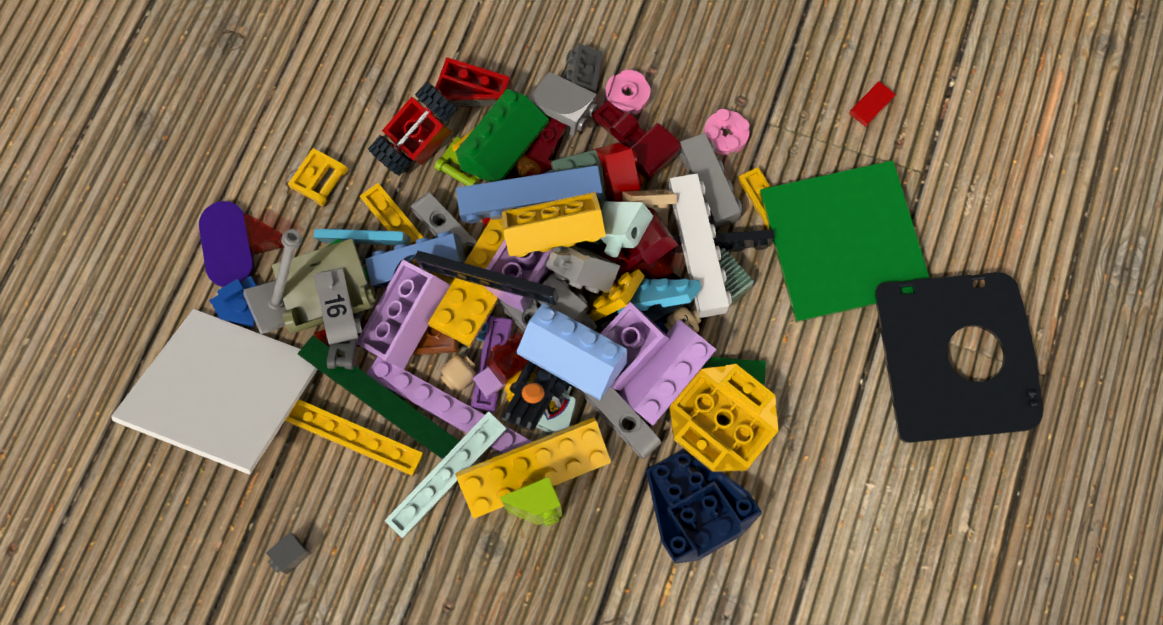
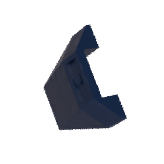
[646,449,762,564]

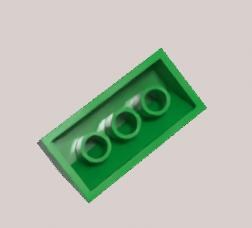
[455,89,549,182]

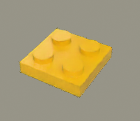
[589,269,645,322]

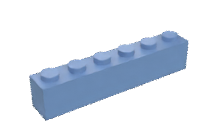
[456,165,603,224]

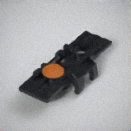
[501,360,573,432]

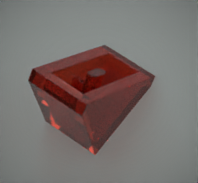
[244,213,285,255]

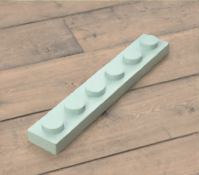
[385,412,507,538]

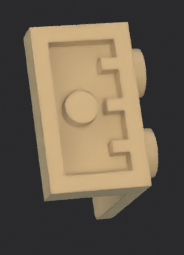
[622,190,677,228]

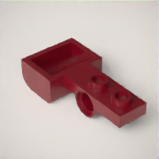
[592,100,681,182]
[504,115,568,180]
[601,208,678,279]

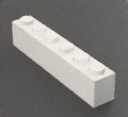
[668,173,732,318]

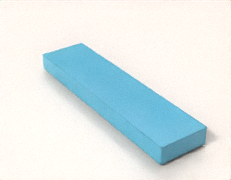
[313,229,411,246]

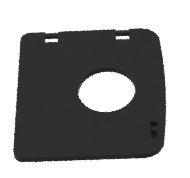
[875,272,1043,443]

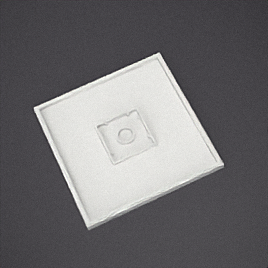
[111,309,318,475]

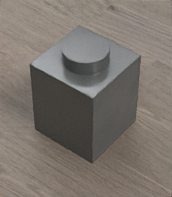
[266,532,311,574]

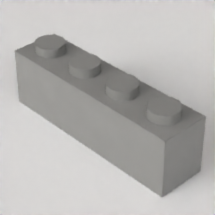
[679,133,742,229]

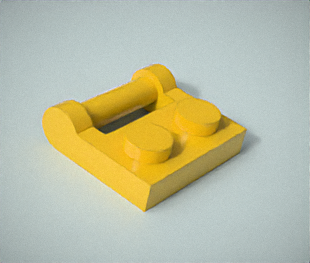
[288,148,349,207]

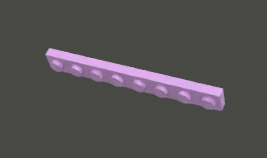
[367,357,532,454]

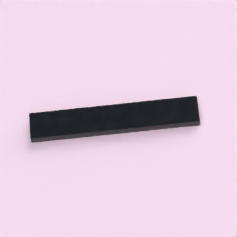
[415,251,559,305]

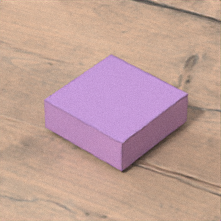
[472,365,506,399]

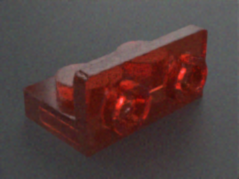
[485,332,528,385]

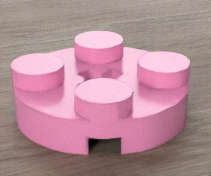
[606,70,651,115]
[704,109,749,155]

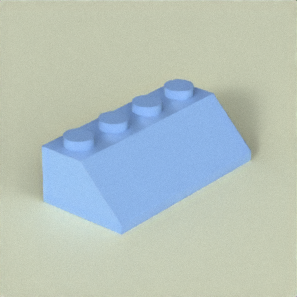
[517,303,627,401]

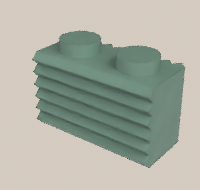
[718,248,754,303]

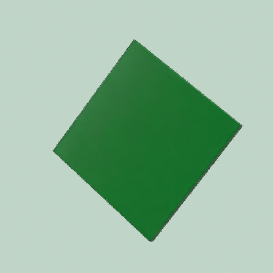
[759,160,929,323]

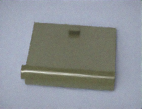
[271,238,377,334]

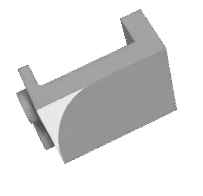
[529,72,597,137]

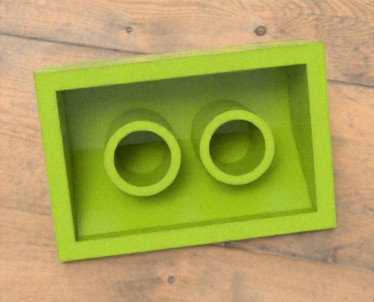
[501,477,562,527]

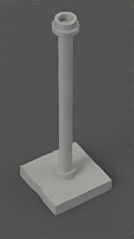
[243,229,302,334]

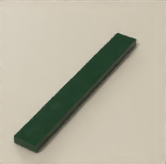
[298,335,460,460]

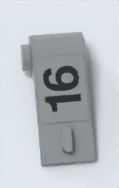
[314,268,362,345]

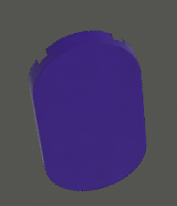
[199,201,254,288]

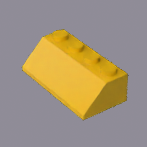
[501,192,606,257]

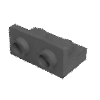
[563,43,603,93]

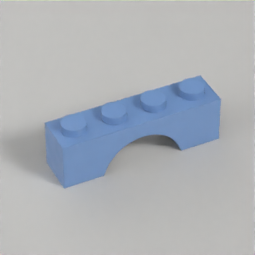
[365,231,466,288]

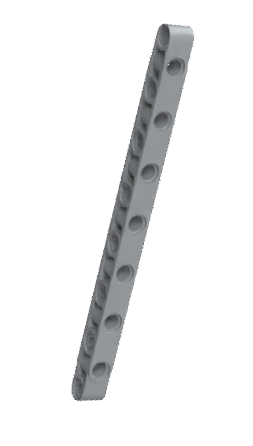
[410,192,661,460]

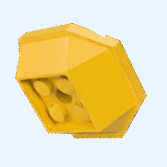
[669,364,778,472]

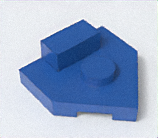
[209,276,257,328]

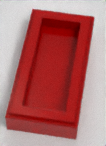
[849,81,896,127]

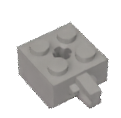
[546,246,620,294]
[532,274,597,331]

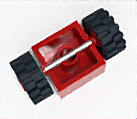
[368,81,458,176]

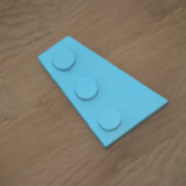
[618,278,702,314]

